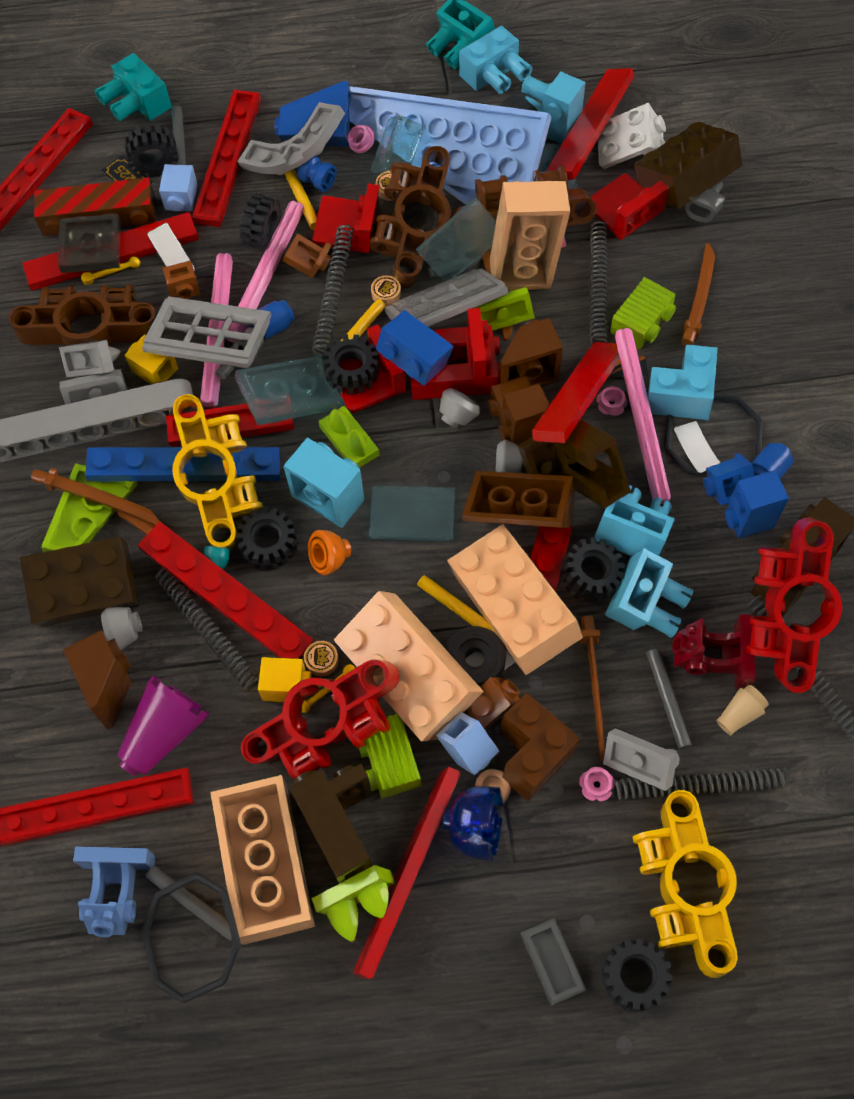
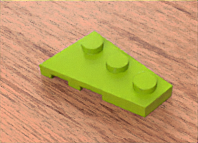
[41,463,138,552]

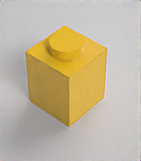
[124,334,178,385]
[258,657,311,702]

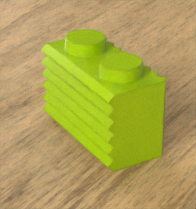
[610,277,676,349]
[359,713,422,799]

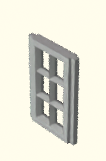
[142,296,271,368]

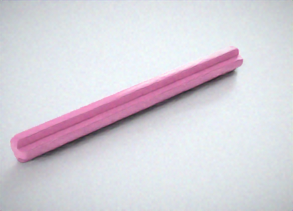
[227,201,303,343]
[200,253,233,408]
[615,328,671,504]

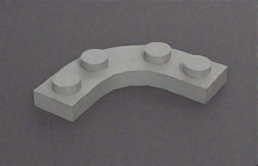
[237,102,345,175]

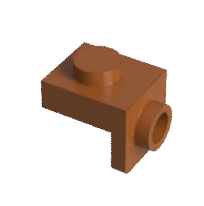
[282,233,332,279]
[163,260,201,299]
[466,677,520,731]

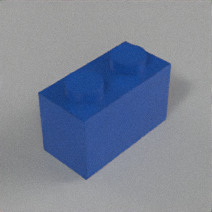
[376,310,453,386]
[725,470,789,539]

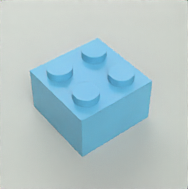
[284,437,365,528]

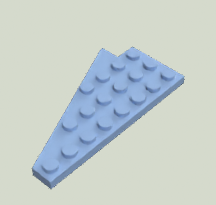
[350,86,552,205]

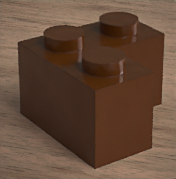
[487,376,549,445]
[499,693,580,802]

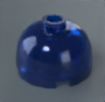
[443,786,503,861]

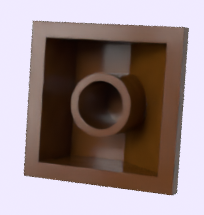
[500,318,563,387]
[63,630,132,729]

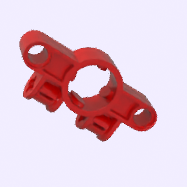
[746,517,842,693]
[241,659,400,780]

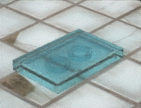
[235,356,344,425]

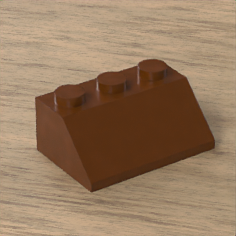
[462,471,575,528]

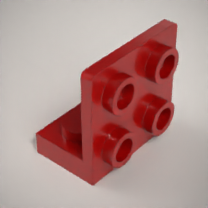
[584,173,669,240]
[312,183,380,253]

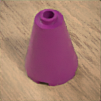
[117,675,210,776]

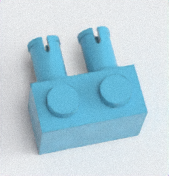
[459,25,532,94]
[521,71,586,144]
[594,485,674,556]
[605,548,693,638]

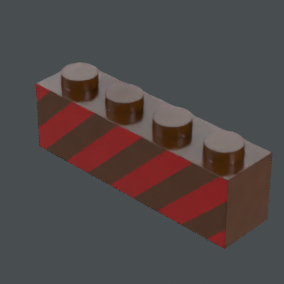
[34,177,156,236]

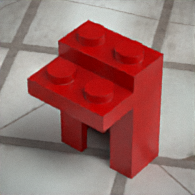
[410,308,501,400]

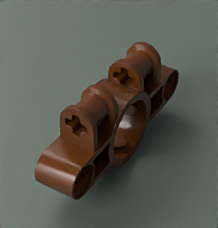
[369,146,451,288]
[450,166,597,242]
[8,284,157,346]

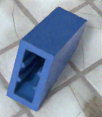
[274,81,351,147]

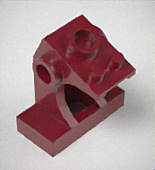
[672,614,756,690]

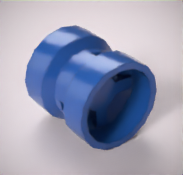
[298,156,337,192]

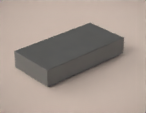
[520,918,586,1006]

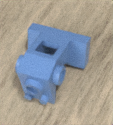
[73,847,156,937]

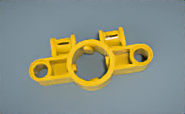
[172,394,263,550]
[632,790,738,978]

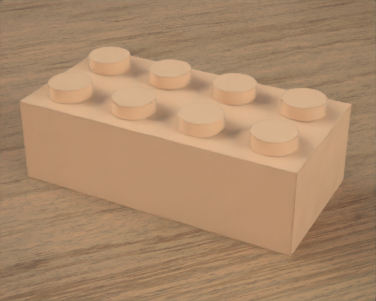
[489,181,570,290]
[447,524,583,675]
[334,591,484,741]
[210,775,315,945]

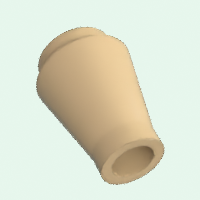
[716,685,769,736]

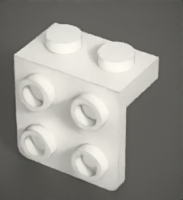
[598,103,666,169]

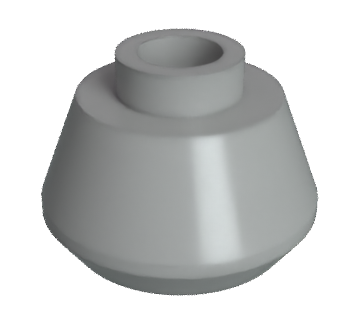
[439,388,480,428]
[496,440,527,473]
[101,607,142,650]

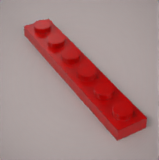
[137,521,314,659]

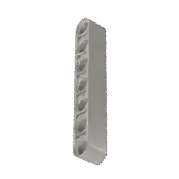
[0,379,196,462]

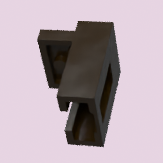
[517,419,631,509]
[289,764,373,884]

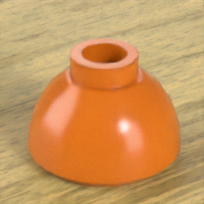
[308,530,351,576]

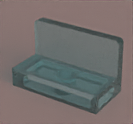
[370,115,425,173]

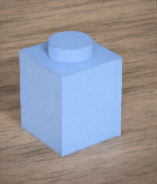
[159,164,198,212]
[436,712,499,775]

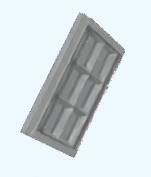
[384,268,509,327]

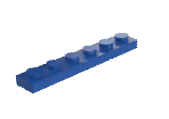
[85,447,280,482]

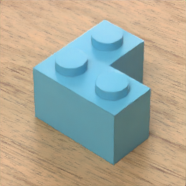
[648,345,717,420]

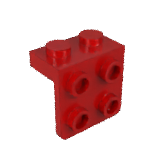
[336,325,407,413]

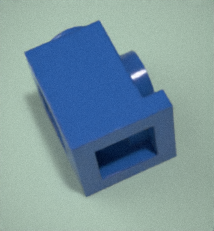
[703,453,754,506]

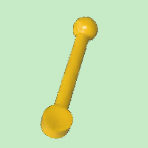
[81,257,140,285]
[302,664,356,713]

